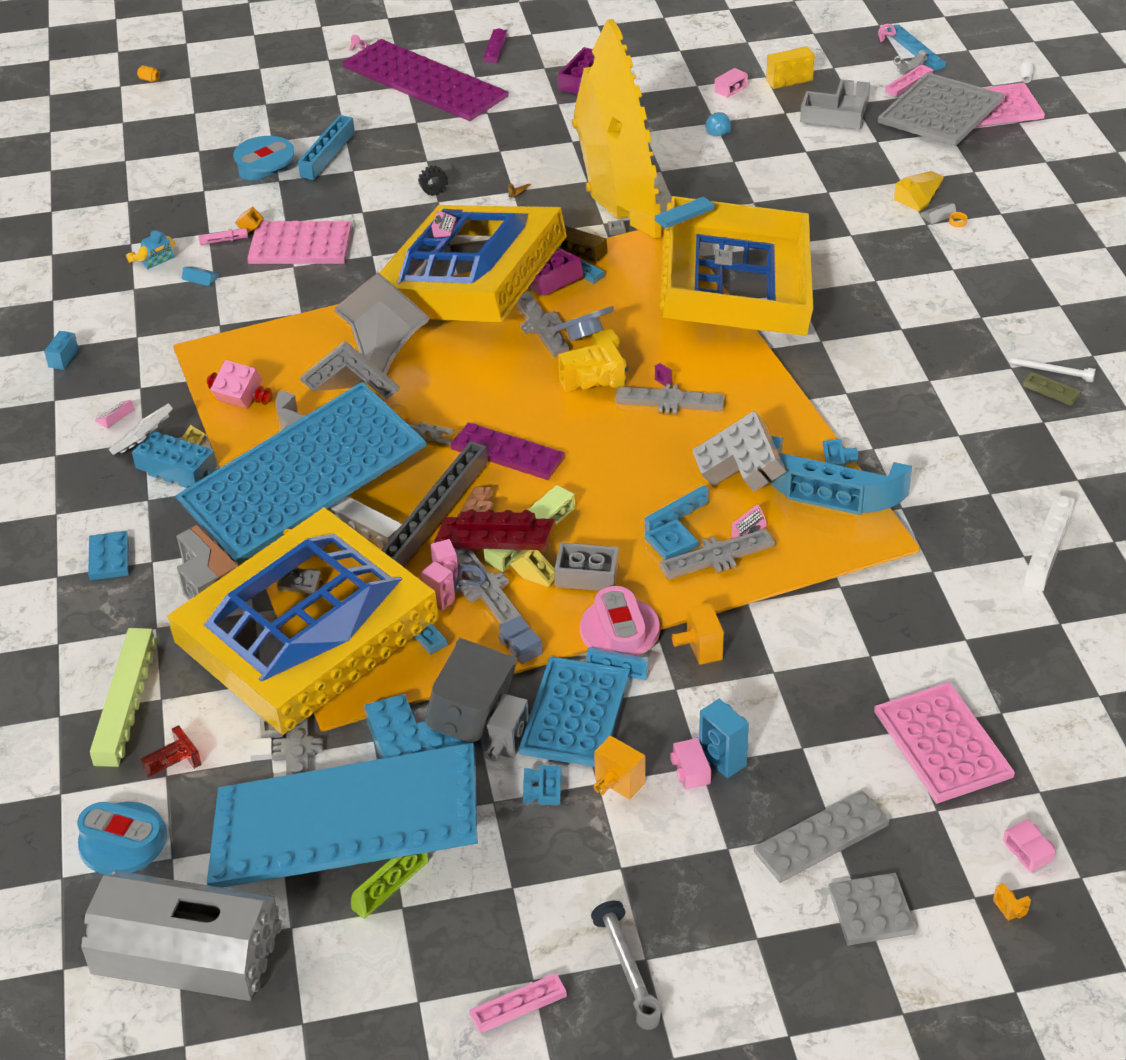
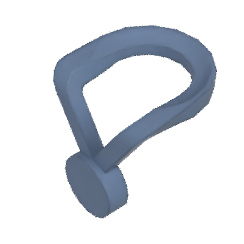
[453,564,485,593]

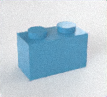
[44,331,79,370]

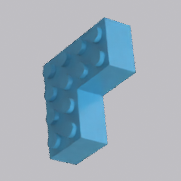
[364,694,470,759]

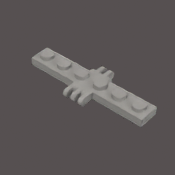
[516,291,569,357]
[616,384,724,414]
[659,529,774,580]
[454,548,522,624]
[272,718,323,775]

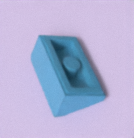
[182,266,219,286]

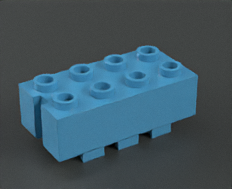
[132,431,217,488]

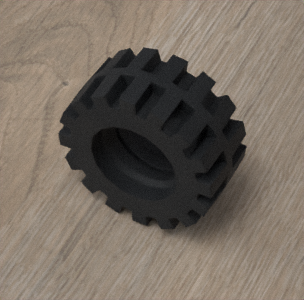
[418,165,448,196]

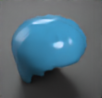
[705,112,732,136]

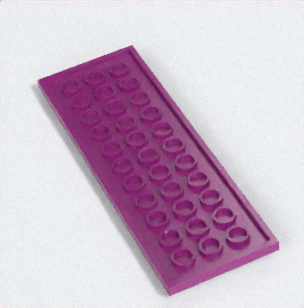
[342,39,508,121]

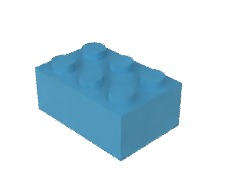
[699,698,749,779]

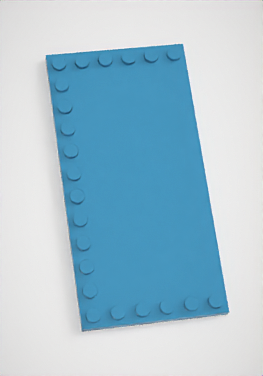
[176,382,426,564]
[207,743,478,888]

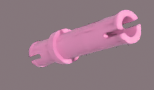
[198,228,248,245]

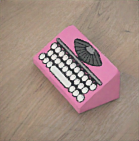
[432,211,456,238]
[95,400,134,428]
[732,504,767,539]

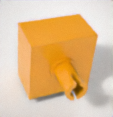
[672,603,724,665]
[593,736,645,800]

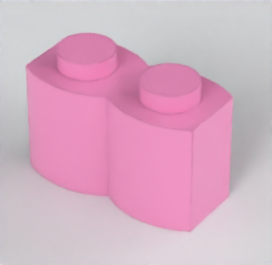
[1003,820,1055,872]

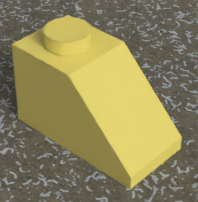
[510,550,555,587]

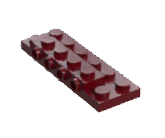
[434,509,556,550]

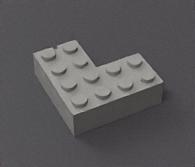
[800,79,870,129]
[692,411,787,492]

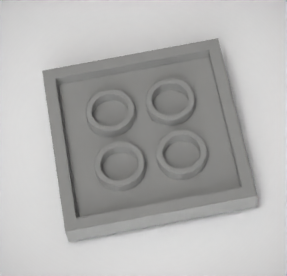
[828,873,916,946]

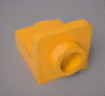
[993,883,1031,921]

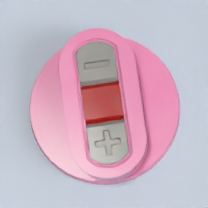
[580,586,660,656]

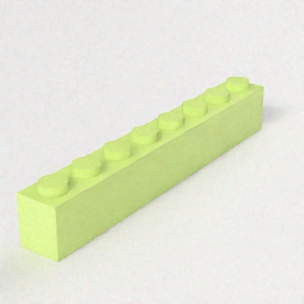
[90,628,157,767]

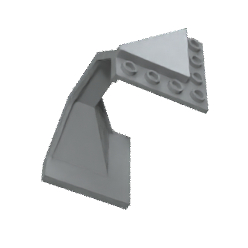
[300,272,430,400]

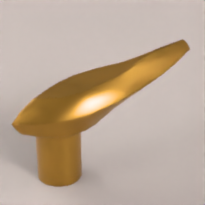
[508,184,531,197]

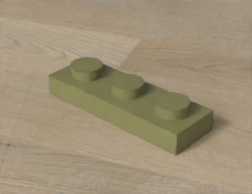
[1023,372,1081,406]

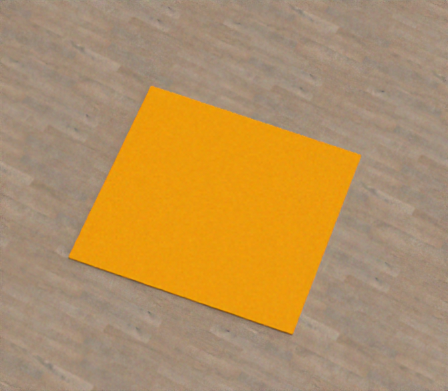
[173,226,920,731]

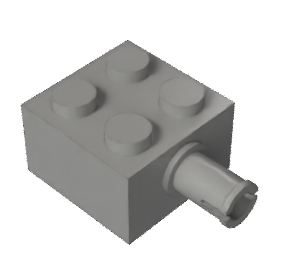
[485,694,529,762]

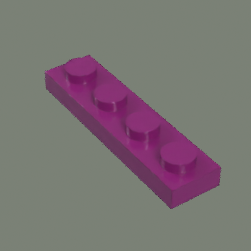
[483,28,508,63]

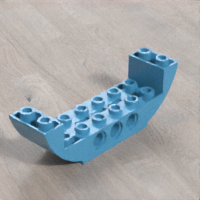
[764,436,912,515]

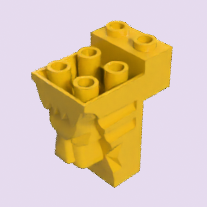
[558,329,627,392]

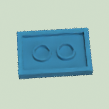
[88,531,129,581]

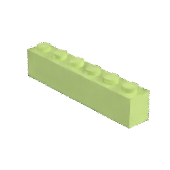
[484,485,575,572]

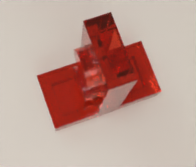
[141,725,202,778]

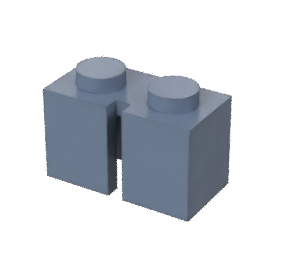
[498,616,542,664]

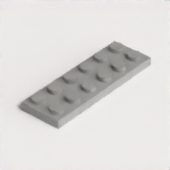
[754,790,890,883]

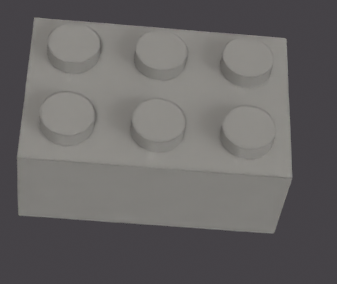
[554,543,619,591]

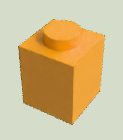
[235,206,264,233]

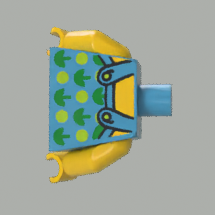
[126,231,176,270]

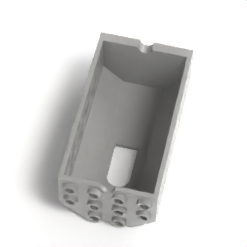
[81,871,282,1001]

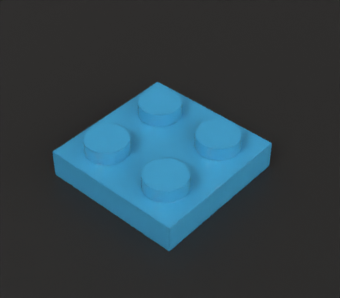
[644,519,698,560]

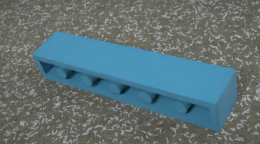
[298,115,355,180]

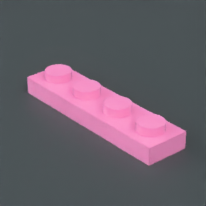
[885,64,933,97]
[469,973,567,1034]

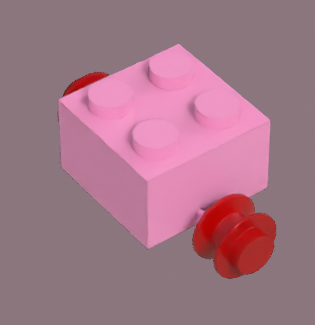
[207,360,273,409]

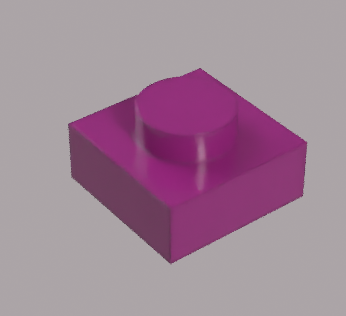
[655,363,672,386]

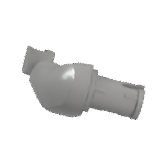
[893,50,928,75]

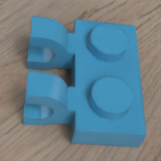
[523,765,561,805]

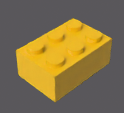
[766,46,815,89]

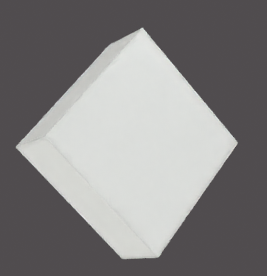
[250,737,272,761]

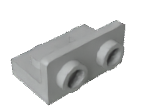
[277,567,323,594]

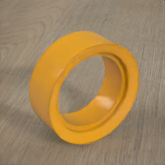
[949,212,967,227]

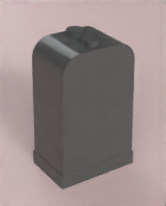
[425,637,518,742]

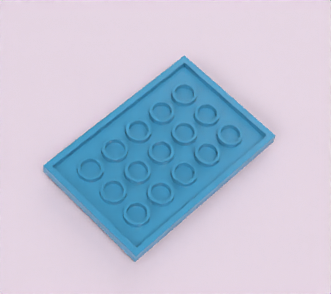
[519,657,630,767]

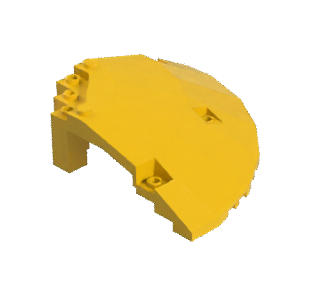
[572,19,661,238]

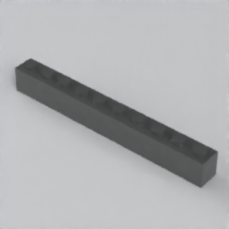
[381,441,488,567]

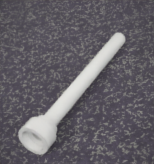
[1009,357,1096,383]

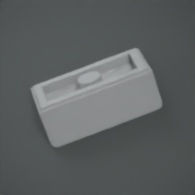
[920,203,957,224]

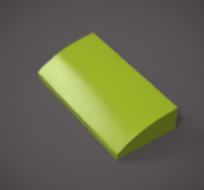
[351,852,428,919]

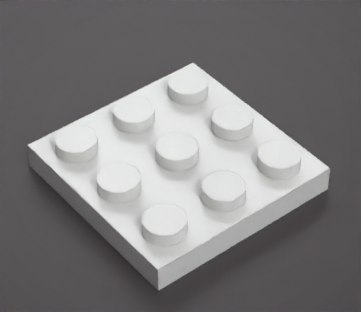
[109,403,173,455]

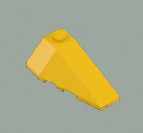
[894,171,944,212]

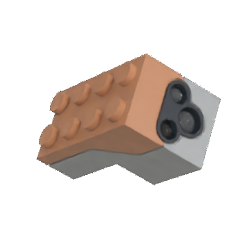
[177,525,239,600]

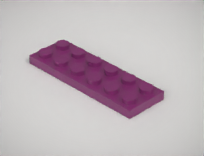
[450,422,565,480]

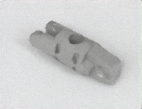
[409,422,454,445]

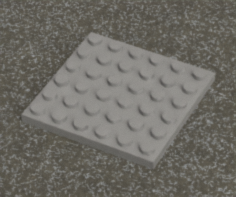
[878,72,1005,146]

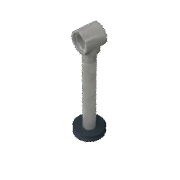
[591,900,661,1030]

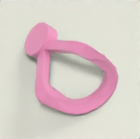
[878,24,897,42]
[349,35,368,50]

